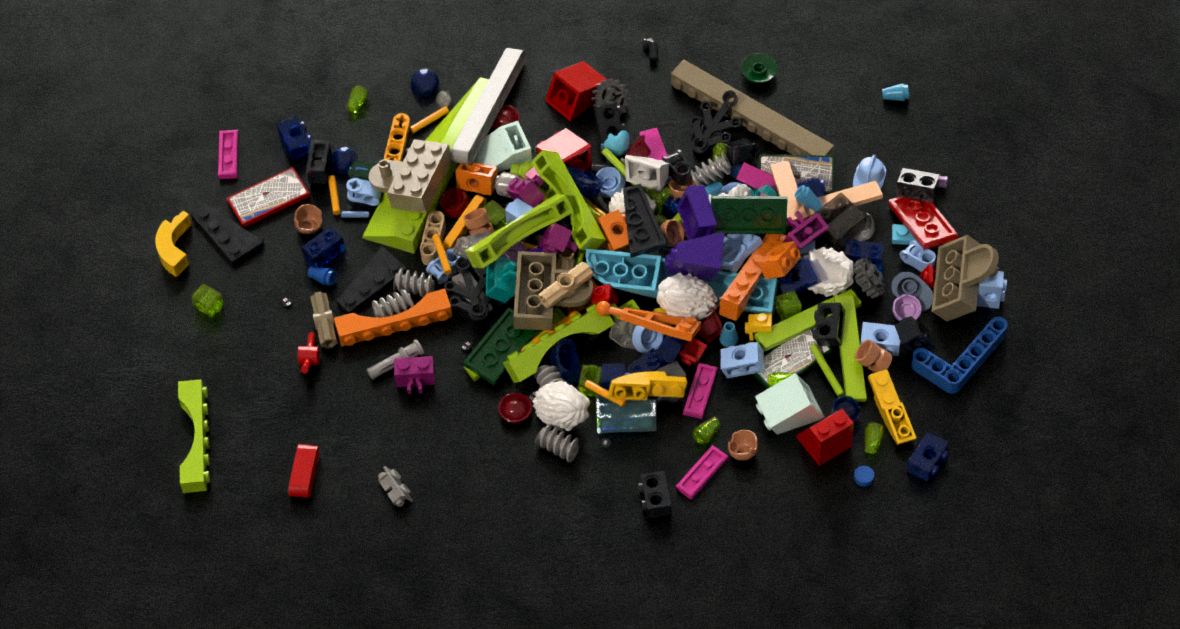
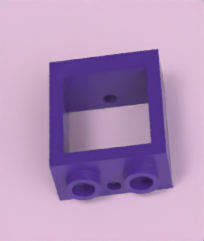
[677,185,717,240]

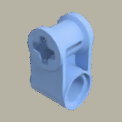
[346,178,382,206]
[899,240,936,272]
[426,249,463,284]

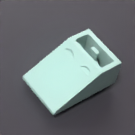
[473,121,532,173]

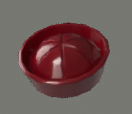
[492,105,520,130]
[440,188,471,218]
[498,393,532,424]

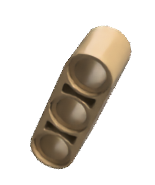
[420,211,446,266]

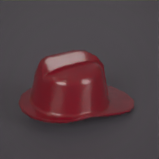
[623,135,651,163]
[697,305,723,342]

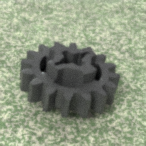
[591,78,630,118]
[853,258,885,299]

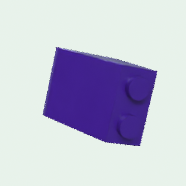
[665,232,724,281]

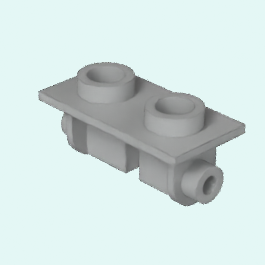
[378,466,413,507]

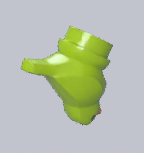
[510,161,534,179]

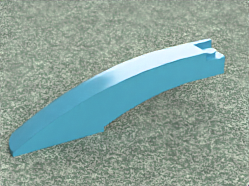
[586,249,778,315]

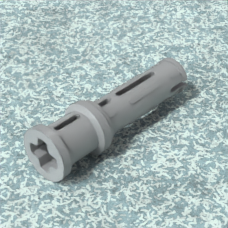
[367,339,424,380]

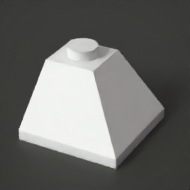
[625,155,669,191]

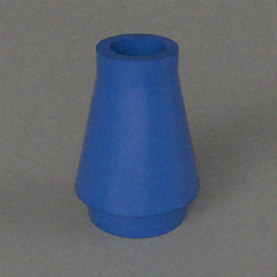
[307,266,337,286]

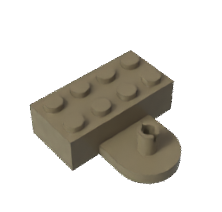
[369,139,451,213]
[932,235,999,321]
[513,251,593,331]

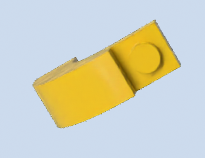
[156,211,192,277]

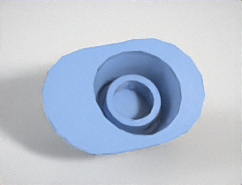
[853,155,886,190]

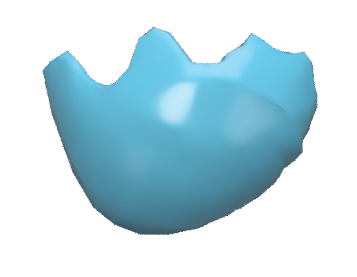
[600,130,630,157]

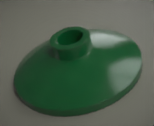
[741,53,777,83]

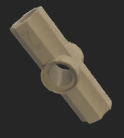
[310,292,337,349]

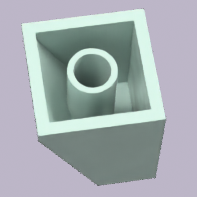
[755,373,824,434]

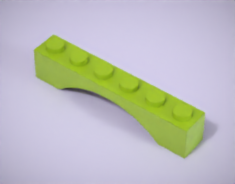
[531,150,606,250]
[465,194,574,269]
[503,304,614,383]
[178,379,210,493]

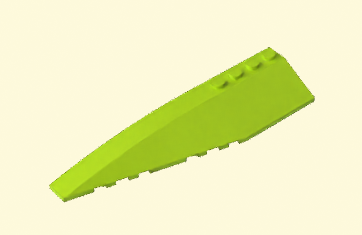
[362,77,489,254]

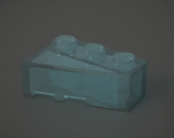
[596,393,656,433]

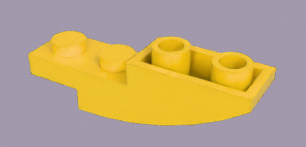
[868,369,916,445]
[608,371,687,400]

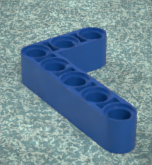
[912,317,1008,394]

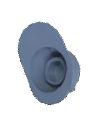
[891,272,933,312]

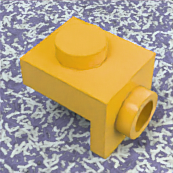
[745,313,772,341]

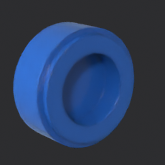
[854,466,874,487]

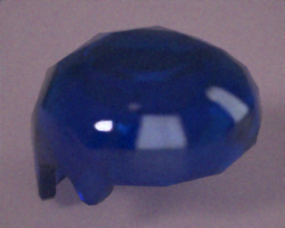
[410,69,439,96]
[331,146,359,174]
[831,396,861,422]

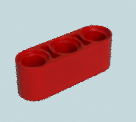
[288,444,319,498]

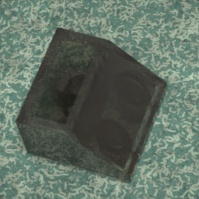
[812,192,868,250]

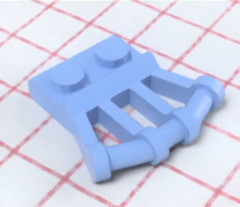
[720,234,763,272]

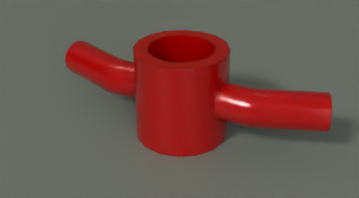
[298,332,320,373]

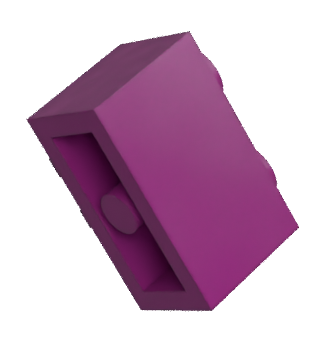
[505,174,545,208]
[784,210,829,251]
[539,223,578,254]
[394,356,435,394]

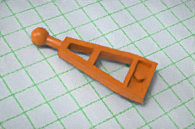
[596,301,702,341]

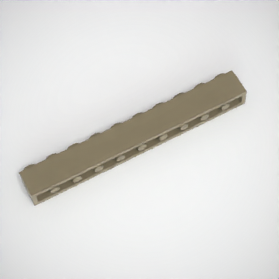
[671,60,834,155]

